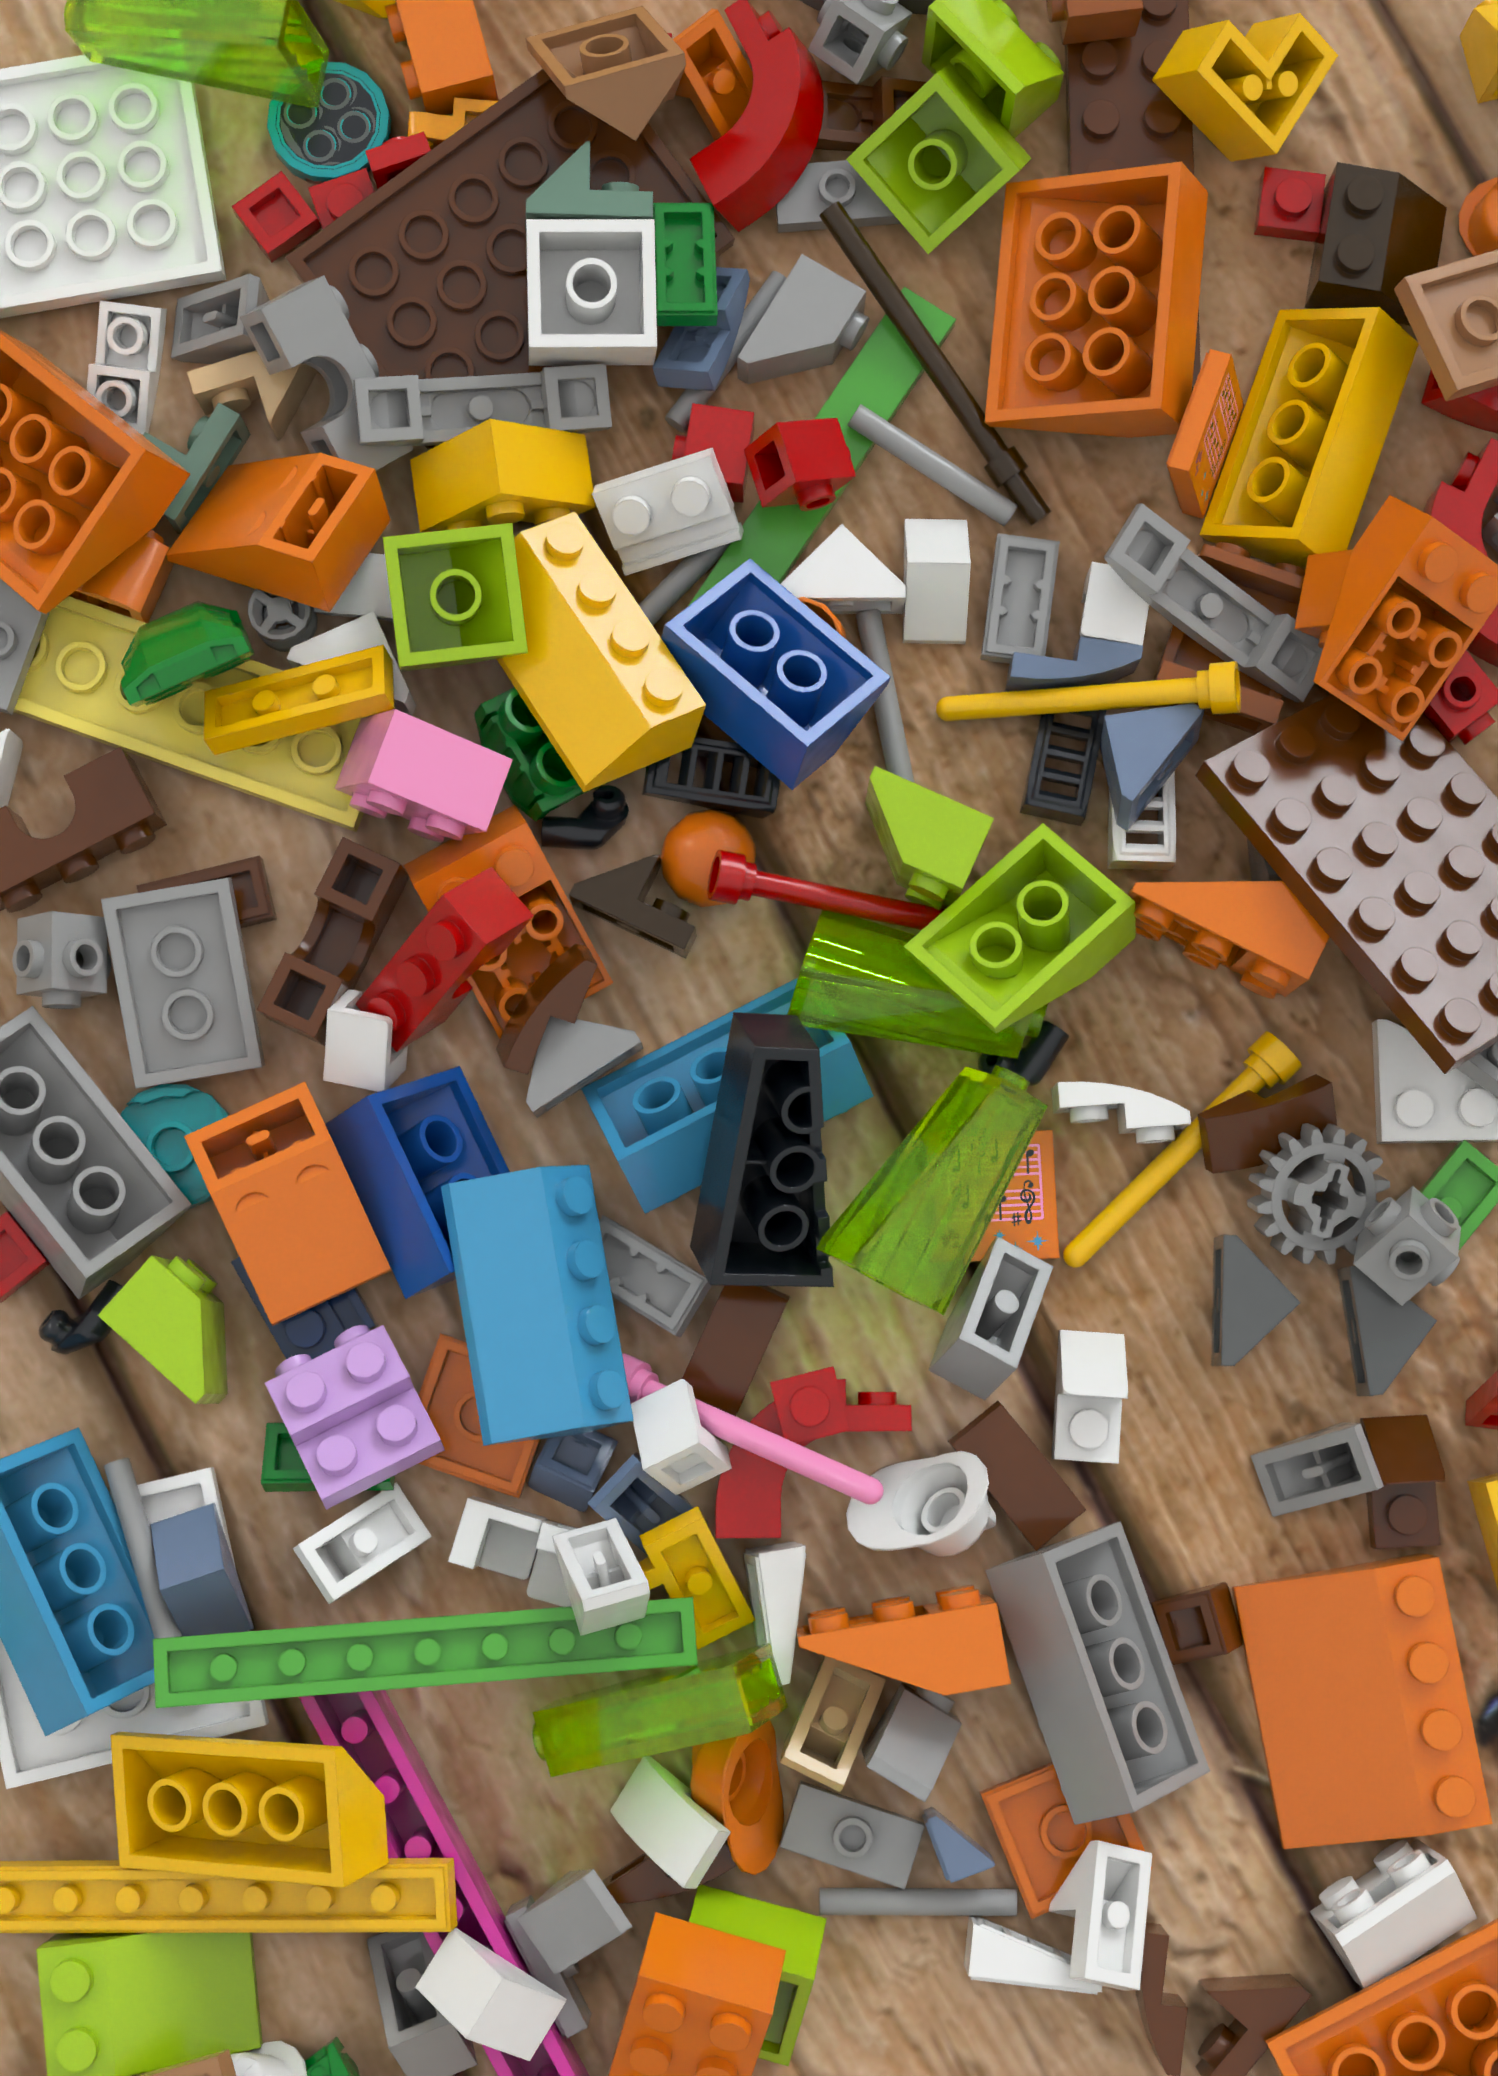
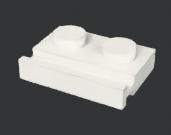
[592,448,744,576]

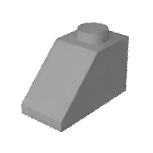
[737,254,869,384]
[929,1236,1053,1400]
[862,1683,962,1802]
[367,1932,478,2076]

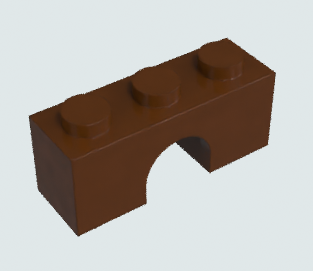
[0,747,167,913]
[257,837,409,1046]

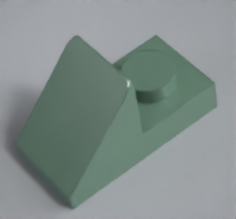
[525,141,653,231]
[143,403,251,534]

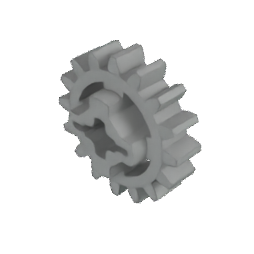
[1247,1123,1390,1264]

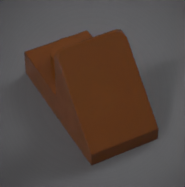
[1360,1414,1446,1549]
[1195,1974,1312,2076]

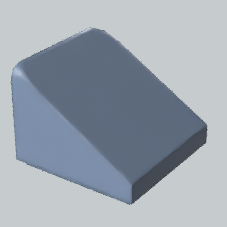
[528,1431,618,1512]
[922,1807,996,1883]

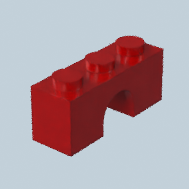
[355,867,534,1052]

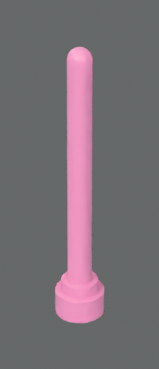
[622,1353,884,1505]

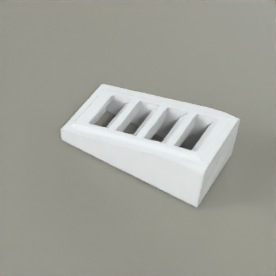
[1108,771,1176,870]
[743,1542,806,1686]
[964,1916,1102,1995]

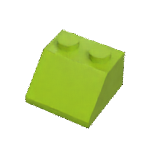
[921,0,1064,138]
[846,63,1032,254]
[383,523,528,672]
[865,766,994,910]
[97,1255,228,1404]
[689,1885,827,2066]

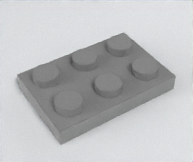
[101,877,265,1089]

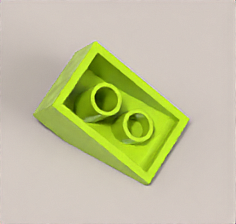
[904,823,1136,1034]
[36,1933,263,2076]

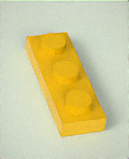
[204,645,394,755]

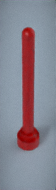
[707,849,945,930]

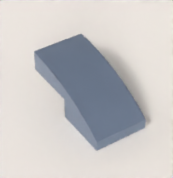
[652,267,750,391]
[1005,636,1143,691]

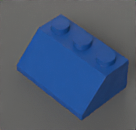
[661,558,891,790]
[325,1066,510,1299]

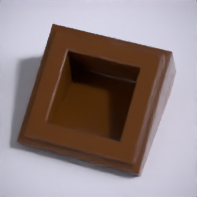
[1151,1582,1243,1665]

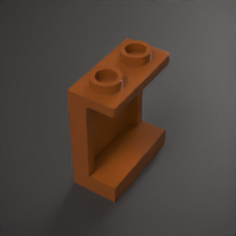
[1153,542,1305,735]

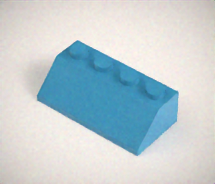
[581,973,874,1214]
[441,1165,634,1446]
[0,1427,155,1737]

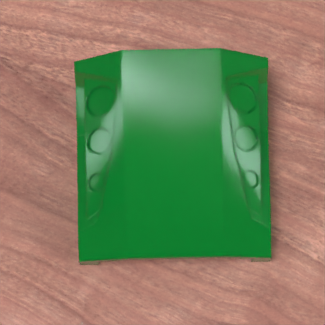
[121,601,254,707]
[474,687,618,822]

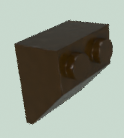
[1305,162,1447,326]

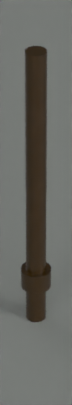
[819,201,1051,526]

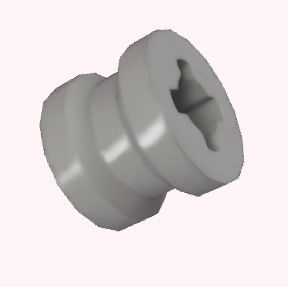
[248,589,318,652]

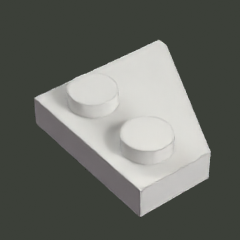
[1372,1019,1498,1144]

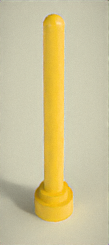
[936,661,1241,721]
[1063,1031,1302,1268]

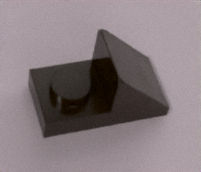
[569,854,697,959]

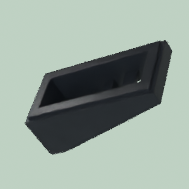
[1020,710,1106,826]
[642,737,780,819]

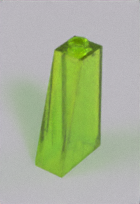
[64,0,330,108]
[787,910,1048,1059]
[816,1065,1048,1315]
[532,1643,788,1777]

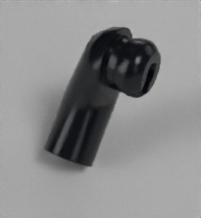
[541,785,629,850]

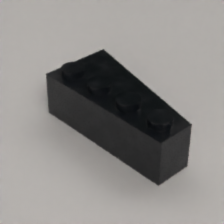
[690,1012,834,1287]

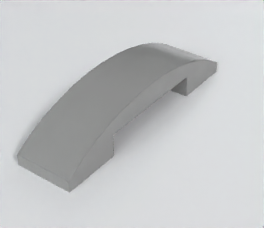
[353,364,612,446]
[1104,503,1323,703]

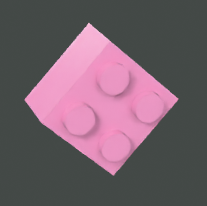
[335,709,513,843]

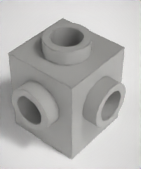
[808,0,913,85]
[12,911,111,1009]
[1353,1186,1461,1306]

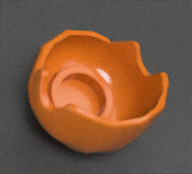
[661,809,756,907]

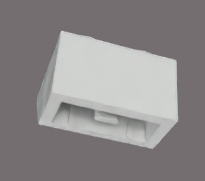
[1309,1839,1477,1989]

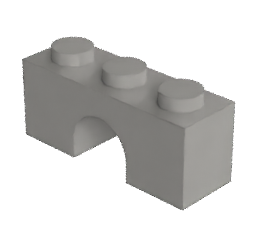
[239,275,414,471]

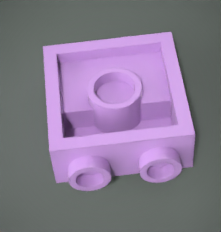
[265,1325,445,1510]

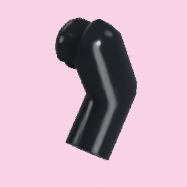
[978,1020,1069,1090]
[38,1280,123,1355]

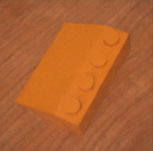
[984,161,1208,438]
[0,330,190,614]
[1232,1553,1493,1849]
[1265,1918,1498,2076]

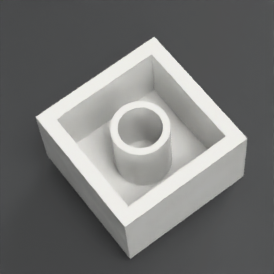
[526,219,657,366]

